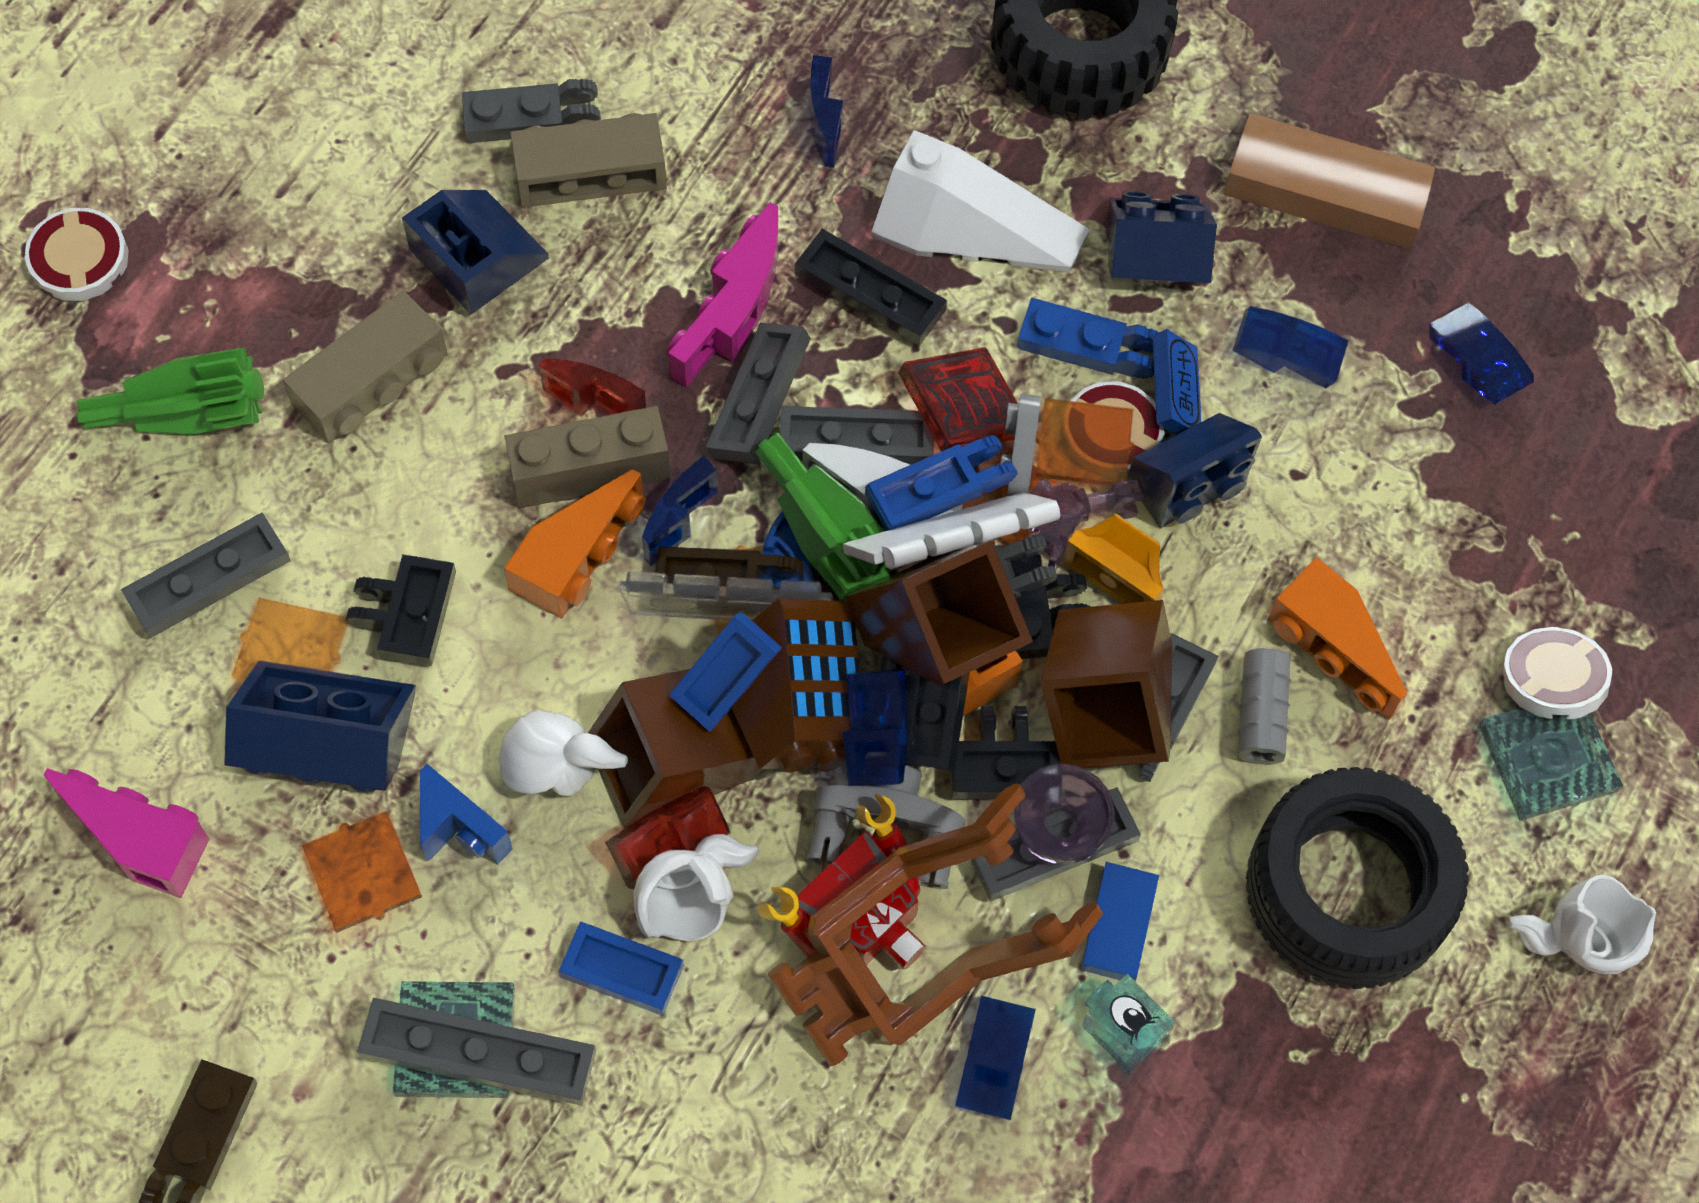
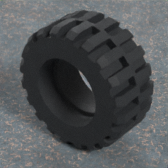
[991,0,1178,118]

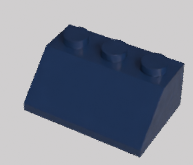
[224,660,416,791]

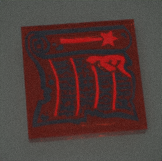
[898,347,1018,452]

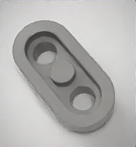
[1000,394,1041,496]

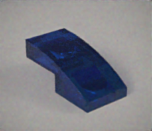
[810,55,843,168]
[1429,302,1534,405]
[1232,306,1349,389]
[642,455,718,566]
[843,669,907,786]
[955,995,1036,1120]

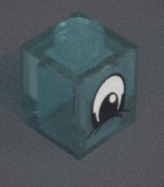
[1082,974,1176,1074]

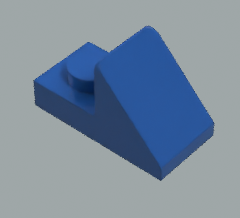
[419,764,513,865]

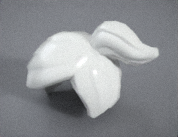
[498,709,628,797]
[633,834,759,941]
[1508,875,1656,974]

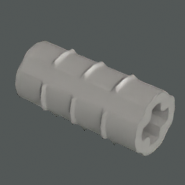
[1238,648,1291,765]

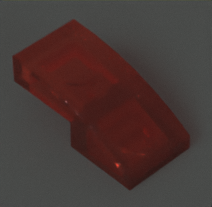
[539,358,646,416]
[605,786,731,889]

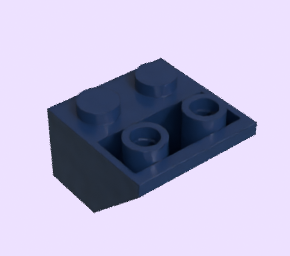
[402,190,549,314]
[1108,191,1217,283]
[1127,413,1262,528]

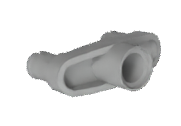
[806,761,966,889]

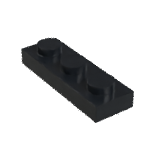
[795,228,947,346]

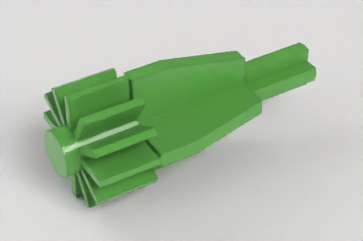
[76,348,264,434]
[755,433,898,601]

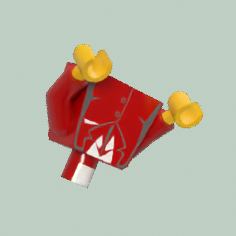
[758,794,926,970]

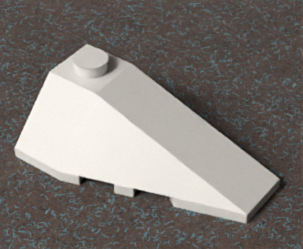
[871,130,1090,272]

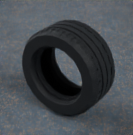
[1246,767,1469,989]

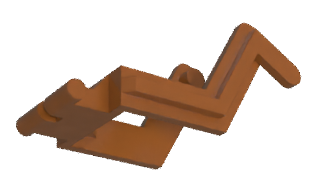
[768,784,1103,1066]

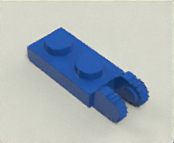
[1017,297,1159,379]
[865,435,1018,531]

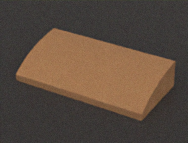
[1223,113,1435,250]

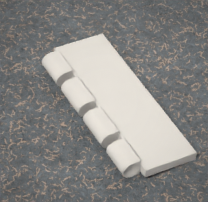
[843,492,1060,569]

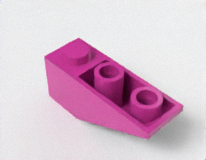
[44,768,209,898]

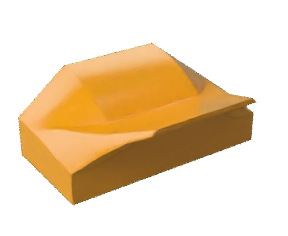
[1063,514,1163,604]

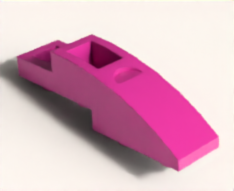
[667,202,778,388]

